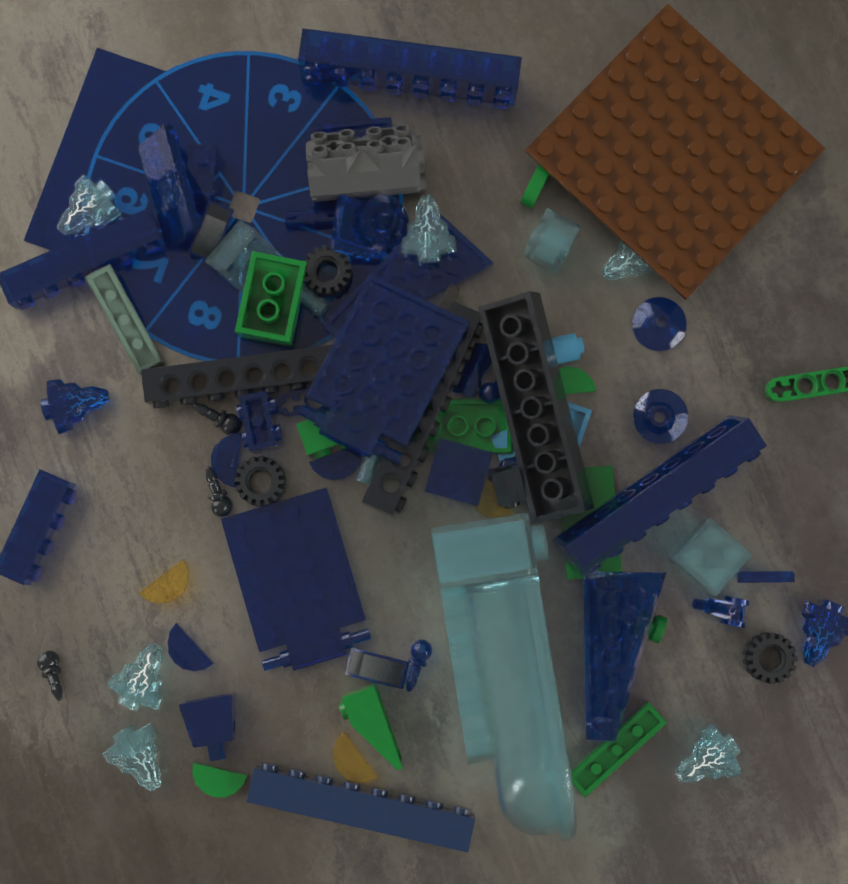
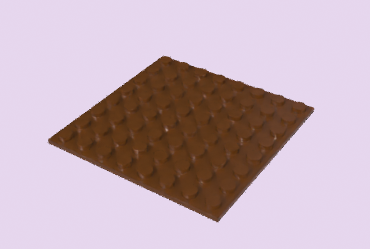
[525,3,826,300]

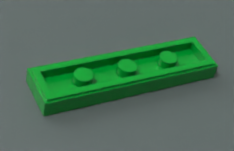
[565,701,667,798]

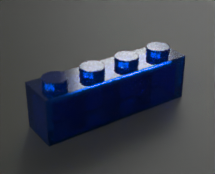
[0,469,76,585]

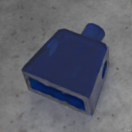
[179,692,236,761]

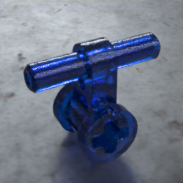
[692,596,750,628]

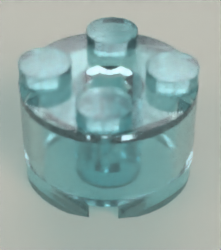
[523,208,582,274]

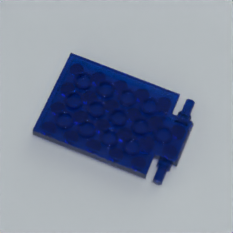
[298,273,470,464]
[221,487,372,671]

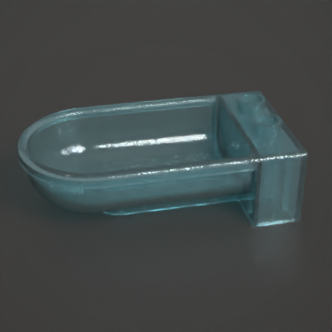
[430,513,577,842]

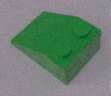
[235,251,307,348]
[339,682,404,771]

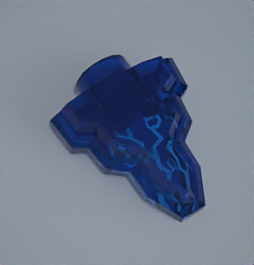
[40,379,110,435]
[801,599,848,667]

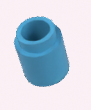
[551,333,584,364]

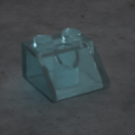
[205,220,283,294]

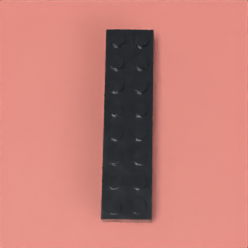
[478,291,594,524]

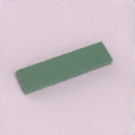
[85,264,163,374]

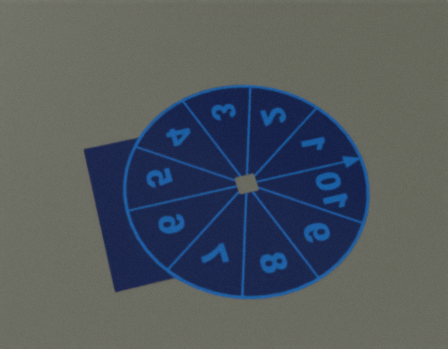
[24,48,403,361]

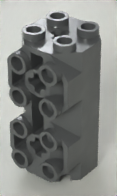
[306,124,426,202]

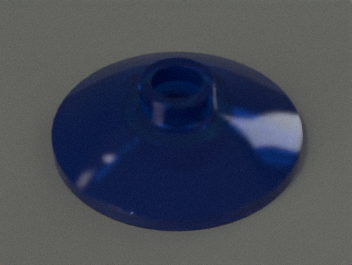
[632,297,687,351]
[633,389,688,444]

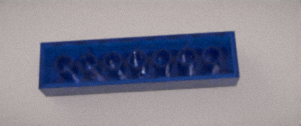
[298,28,522,108]
[552,415,767,575]

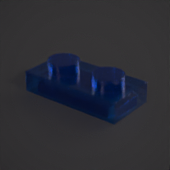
[452,343,492,398]

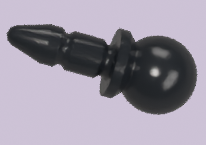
[193,403,242,435]
[206,466,233,517]
[37,650,63,701]

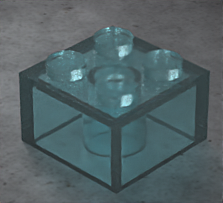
[668,517,752,597]

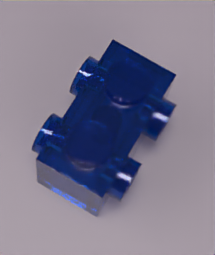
[236,391,283,453]

